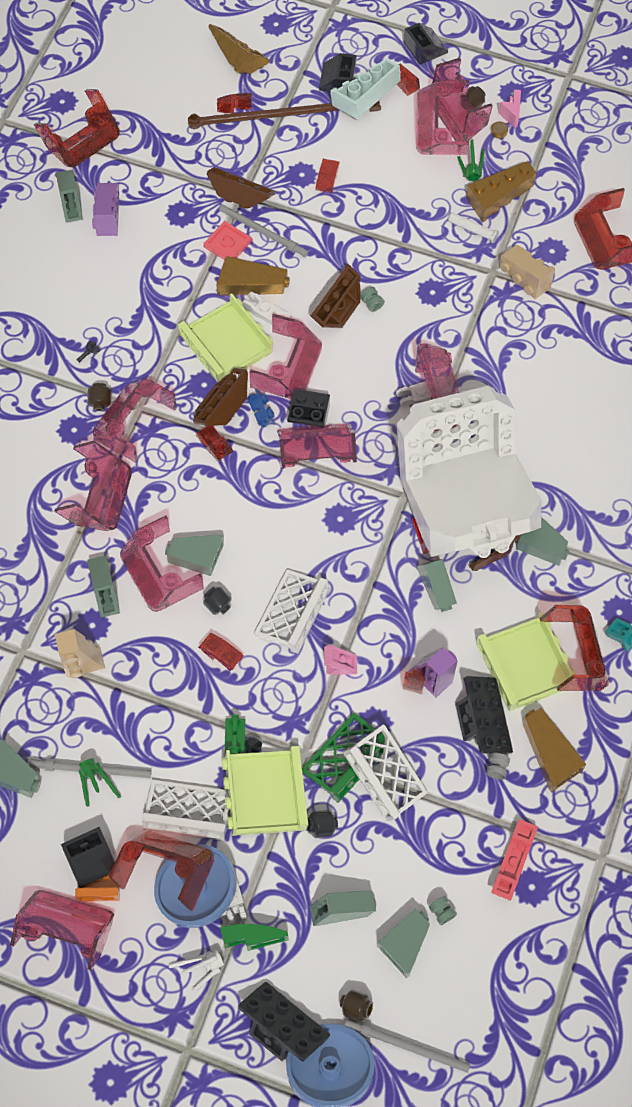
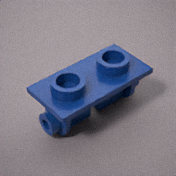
[248,389,276,428]

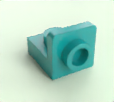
[605,618,632,652]

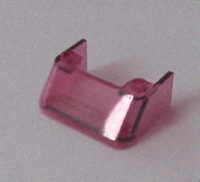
[429,58,493,145]
[416,79,469,155]
[249,313,322,400]
[415,343,459,431]
[93,379,177,463]
[277,424,357,469]
[54,440,132,531]
[120,515,204,612]
[10,890,114,970]

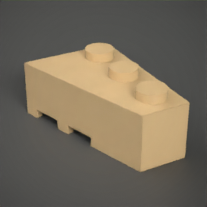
[499,245,555,299]
[54,629,105,678]

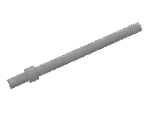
[219,204,309,258]
[29,759,152,778]
[344,1019,470,1073]

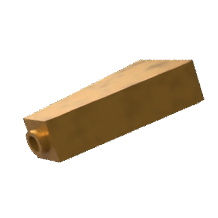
[216,256,290,296]
[523,708,586,793]

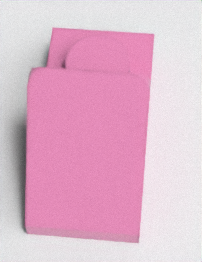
[498,90,521,127]
[324,645,357,675]

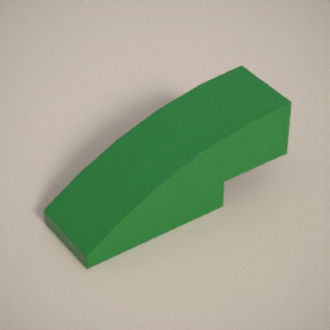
[220,924,289,951]

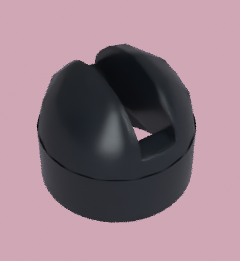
[244,736,262,753]

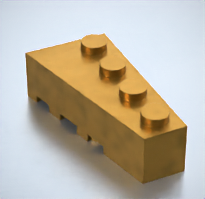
[466,161,536,223]

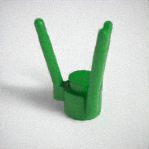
[457,139,485,181]
[78,758,121,807]

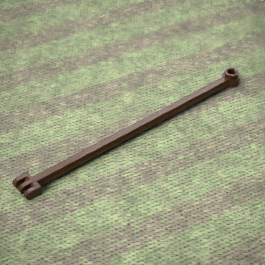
[188,100,381,129]

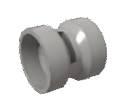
[486,753,510,780]

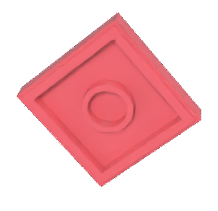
[203,221,252,260]

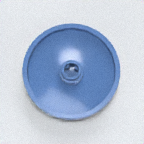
[154,844,237,928]
[286,1024,374,1107]

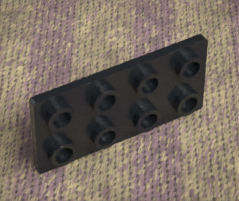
[455,676,513,754]
[238,982,330,1062]

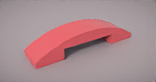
[491,819,538,901]

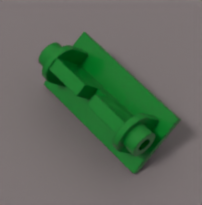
[224,714,246,757]

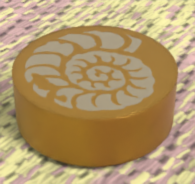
[491,121,508,139]

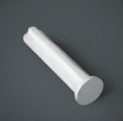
[448,213,499,243]

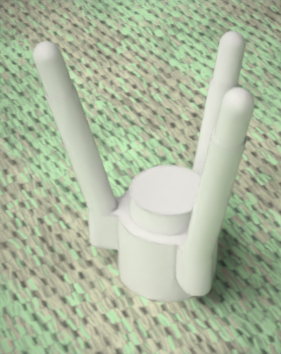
[169,950,224,992]

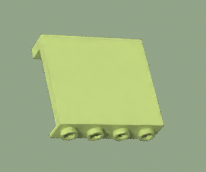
[178,293,274,382]
[476,612,577,712]
[222,746,308,836]

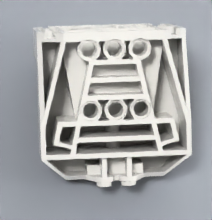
[397,385,541,558]

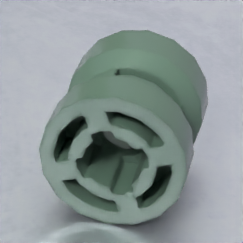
[360,287,385,312]
[429,896,458,925]

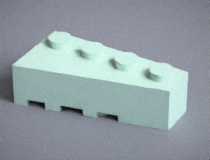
[330,59,401,119]

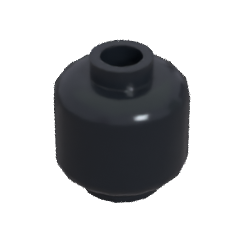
[203,586,232,615]
[307,810,338,838]

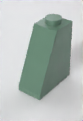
[56,170,83,222]
[516,517,569,566]
[165,534,224,576]
[87,555,120,618]
[416,559,457,612]
[0,739,41,798]
[310,890,376,926]
[377,908,430,979]

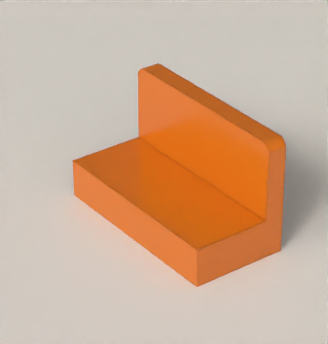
[75,875,120,902]

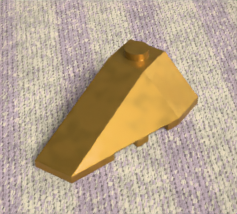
[208,24,270,74]

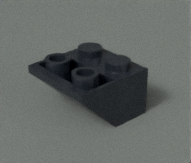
[404,23,448,65]
[319,53,357,92]
[287,389,330,428]
[61,827,118,888]

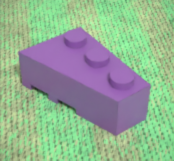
[92,183,120,236]
[408,647,458,698]

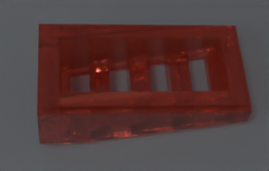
[397,63,420,96]

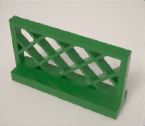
[302,713,390,803]

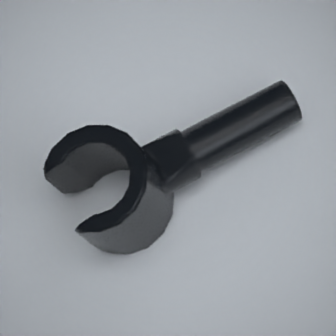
[76,342,100,363]

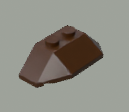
[207,167,276,209]
[310,264,361,328]
[193,368,248,426]

